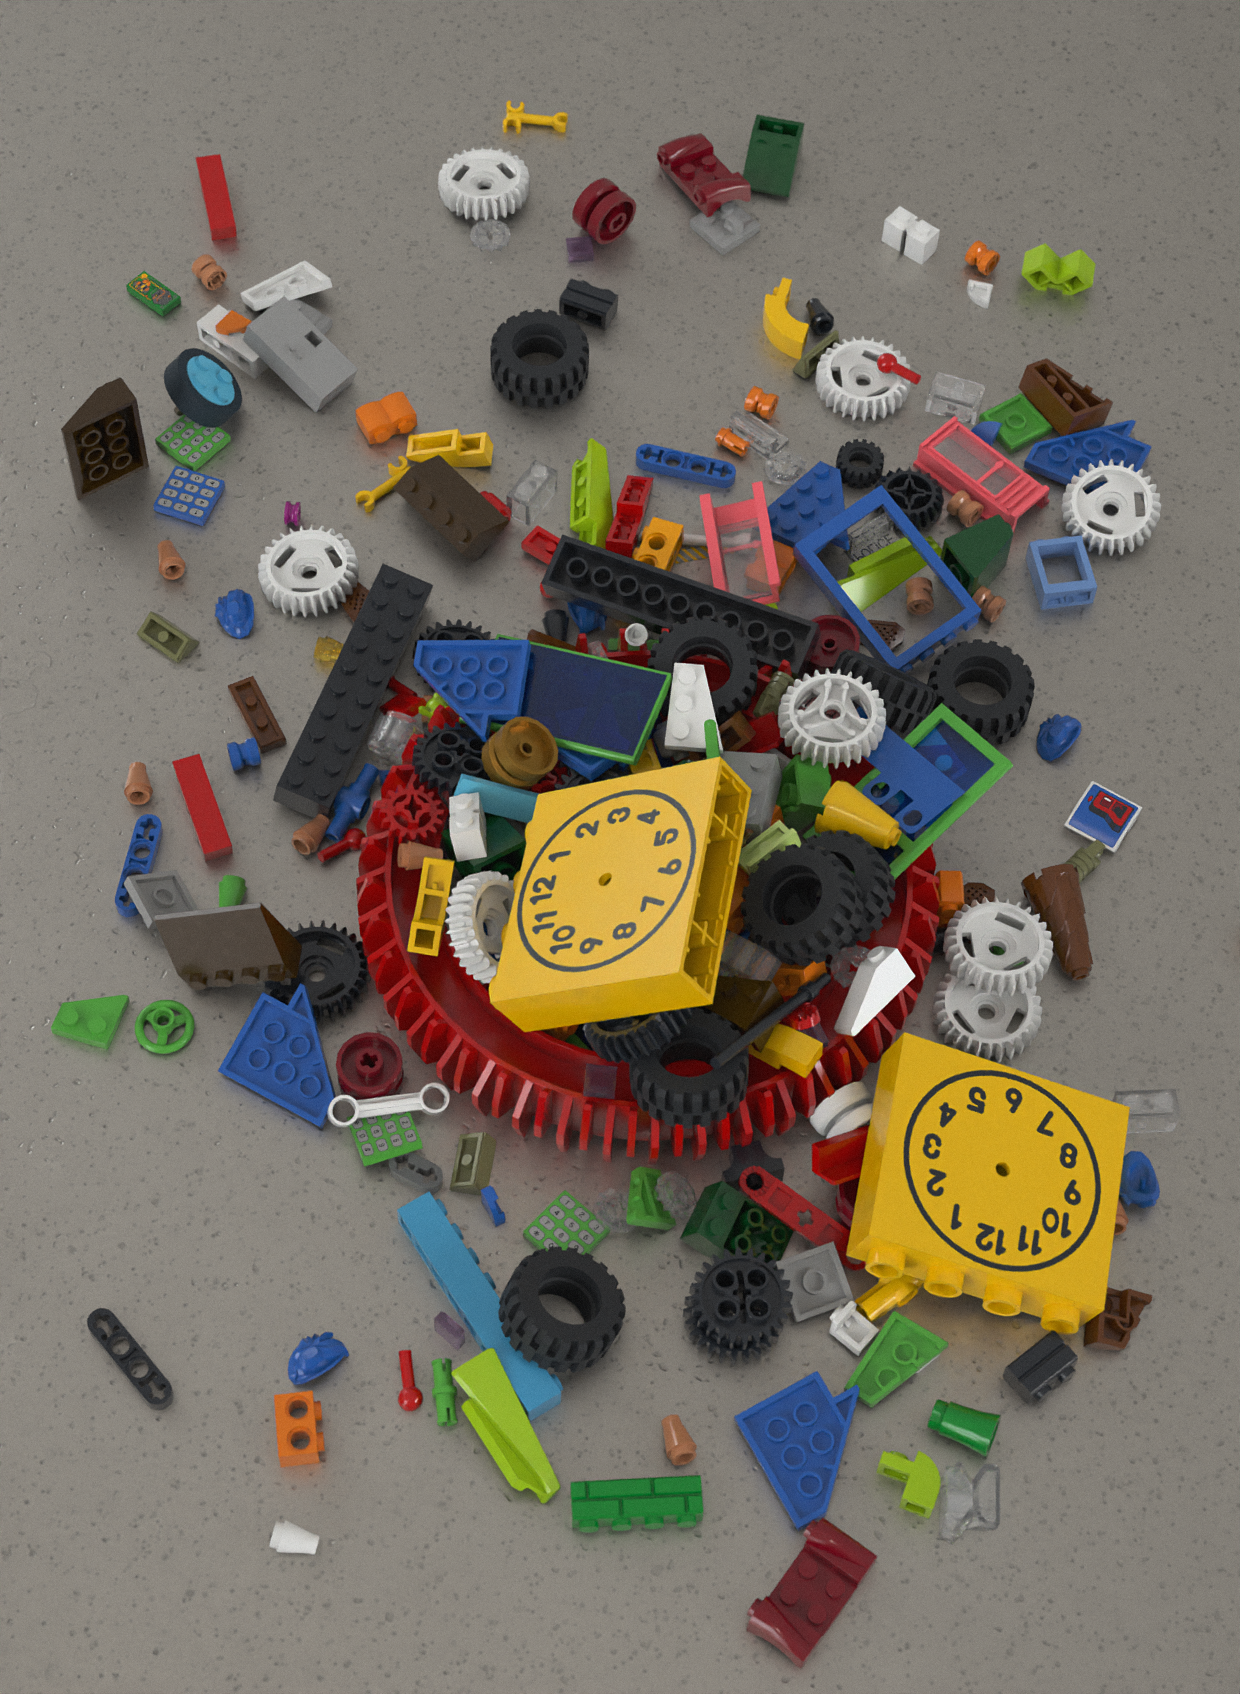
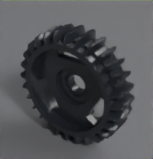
[263,920,371,1025]
[583,1007,695,1063]

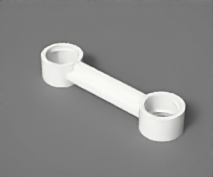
[327,1083,450,1128]

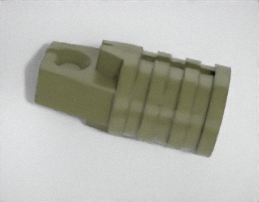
[753,671,795,718]
[1064,839,1105,884]

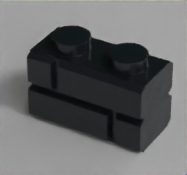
[559,278,618,330]
[1002,1330,1078,1404]

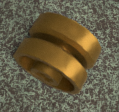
[482,717,558,790]

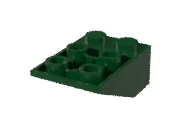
[743,114,805,197]
[680,1181,794,1271]

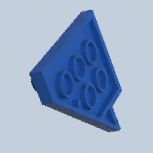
[752,461,850,555]
[414,640,531,742]
[218,983,337,1128]
[734,1371,859,1531]

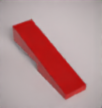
[196,154,237,241]
[605,475,653,558]
[172,754,233,862]

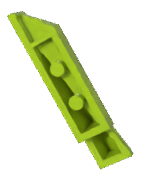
[837,536,942,612]

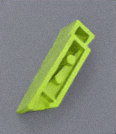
[570,438,614,549]
[451,1348,561,1504]

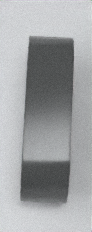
[389,1152,443,1194]

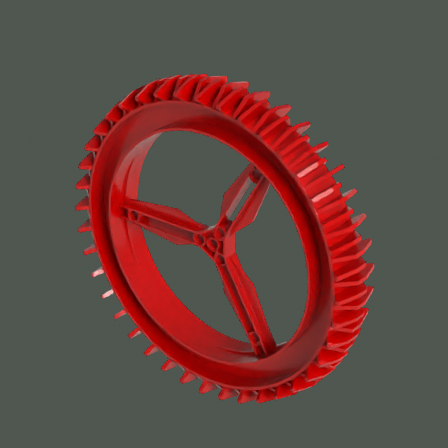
[356,628,939,1165]

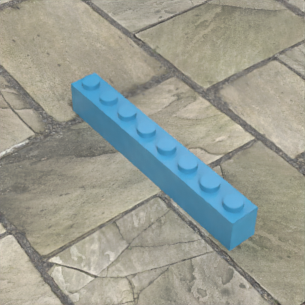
[397,1192,563,1422]

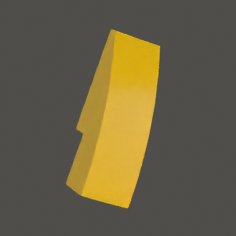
[406,429,493,467]
[748,1023,823,1078]

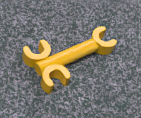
[503,100,568,134]
[355,455,410,513]

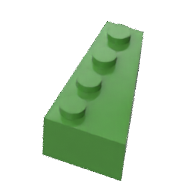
[775,754,831,832]

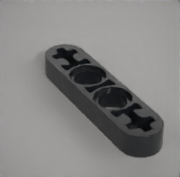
[87,1308,174,1410]

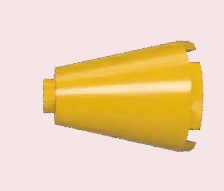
[814,780,902,849]

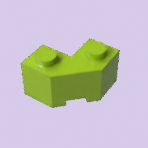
[1021,243,1096,295]

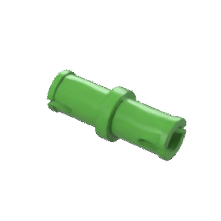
[431,1358,458,1426]

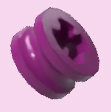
[284,501,301,526]

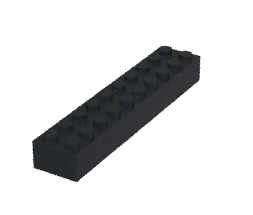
[541,534,821,681]
[273,564,433,818]

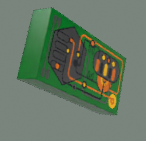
[126,271,181,317]

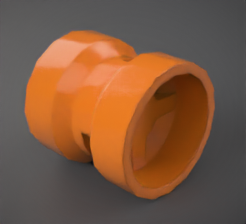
[965,240,1000,275]
[744,386,779,420]

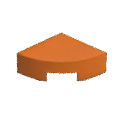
[216,310,252,335]

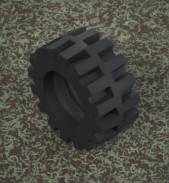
[836,439,884,489]

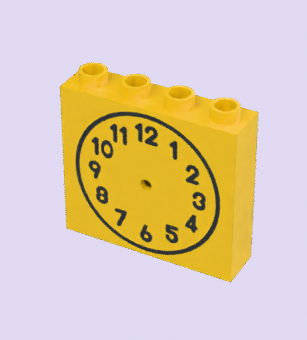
[489,757,752,1032]
[846,1032,1130,1335]

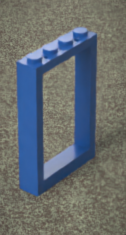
[792,485,982,674]

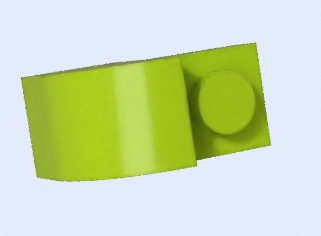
[876,1451,941,1519]

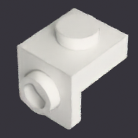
[829,1300,879,1357]

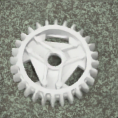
[438,146,530,221]
[815,336,911,422]
[1061,459,1161,556]
[258,525,359,618]
[778,668,886,769]
[445,871,515,983]
[943,896,1053,998]
[932,968,1042,1063]

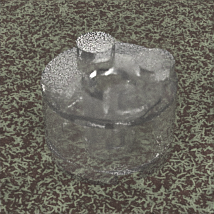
[366,711,428,766]

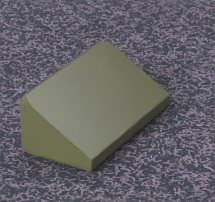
[793,330,839,379]
[137,611,199,663]
[449,1131,496,1196]

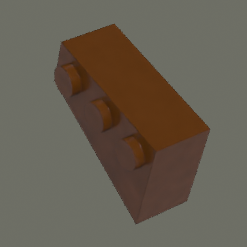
[1018,358,1113,436]

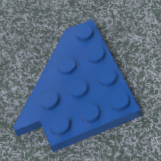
[1023,420,1152,494]

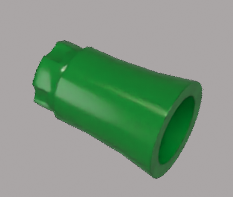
[928,1399,1001,1457]

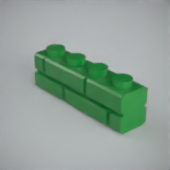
[570,1475,703,1533]

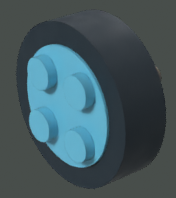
[164,348,242,428]

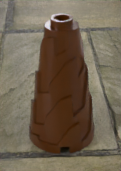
[1021,864,1093,981]

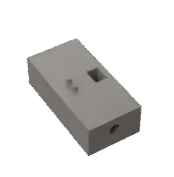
[243,296,358,413]

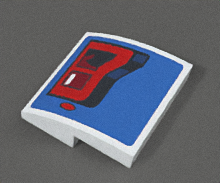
[1064,781,1143,854]

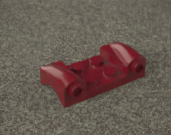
[657,133,751,218]
[747,1517,877,1669]

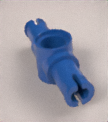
[325,763,380,843]

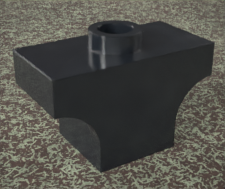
[721,1139,785,1191]

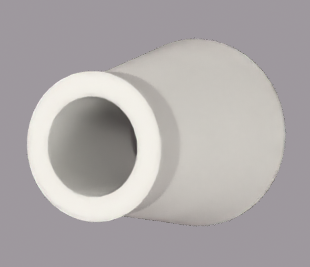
[269,1520,320,1555]

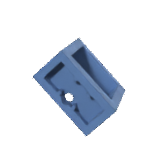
[1025,536,1097,610]

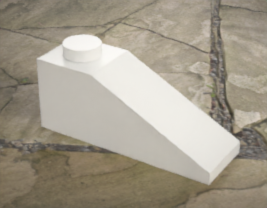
[834,946,915,1036]

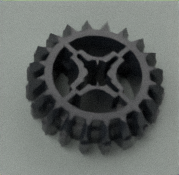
[874,466,944,531]

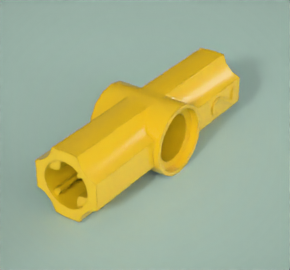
[854,1274,925,1323]

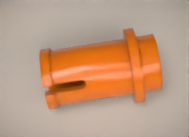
[715,427,750,457]

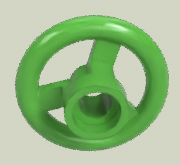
[135,1000,195,1054]

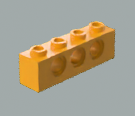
[632,517,684,572]

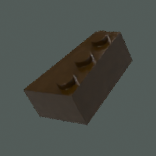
[695,975,785,1053]

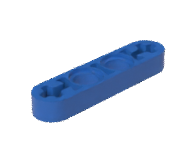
[635,444,736,488]
[115,814,163,917]

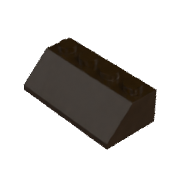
[393,455,510,562]

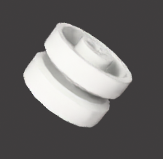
[810,1082,873,1139]

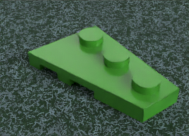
[844,1311,948,1408]

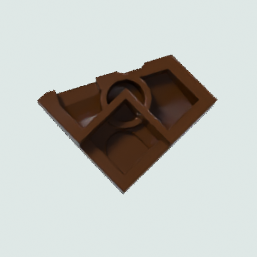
[1084,1287,1152,1351]

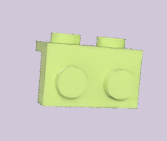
[738,820,802,876]

